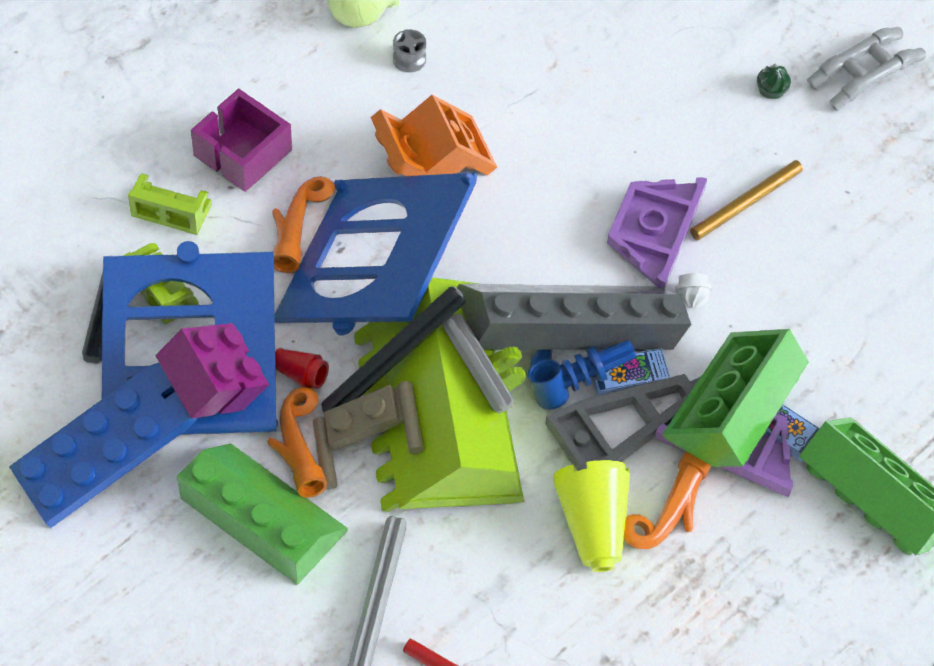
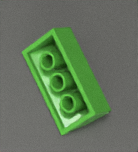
[663,329,809,467]
[799,417,934,556]
[177,443,348,585]

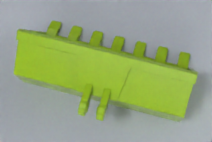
[354,277,526,512]

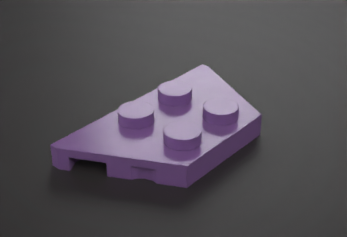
[607,177,707,289]
[655,413,793,497]

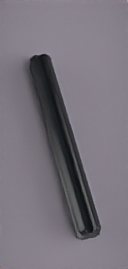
[321,286,466,412]

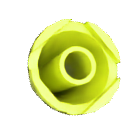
[553,460,630,572]

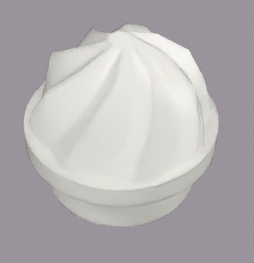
[675,273,712,309]

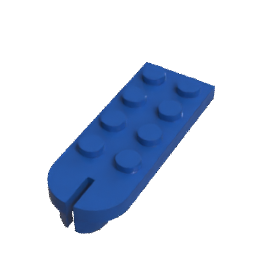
[9,363,197,528]

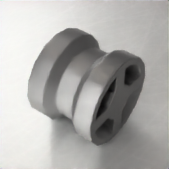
[393,29,427,73]

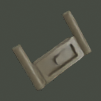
[313,381,424,490]

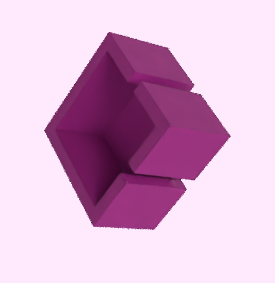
[191,88,292,192]
[155,323,269,419]

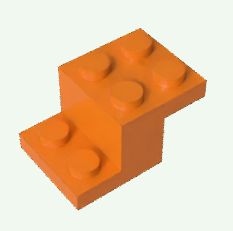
[370,94,498,176]

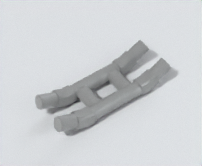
[807,26,926,111]

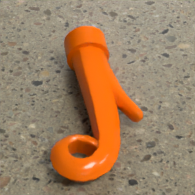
[272,176,335,273]
[267,387,328,498]
[624,451,711,549]

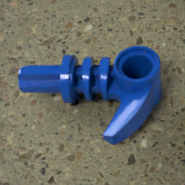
[528,340,636,410]

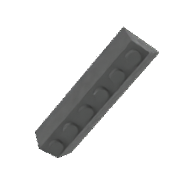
[457,284,691,350]

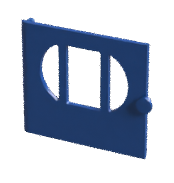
[275,172,477,336]
[101,241,278,435]

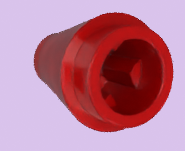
[275,348,329,389]

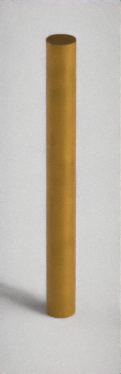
[690,160,803,241]

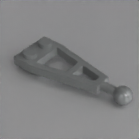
[545,374,701,471]

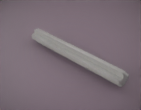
[348,516,406,666]

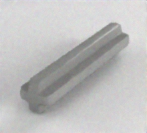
[443,314,514,413]

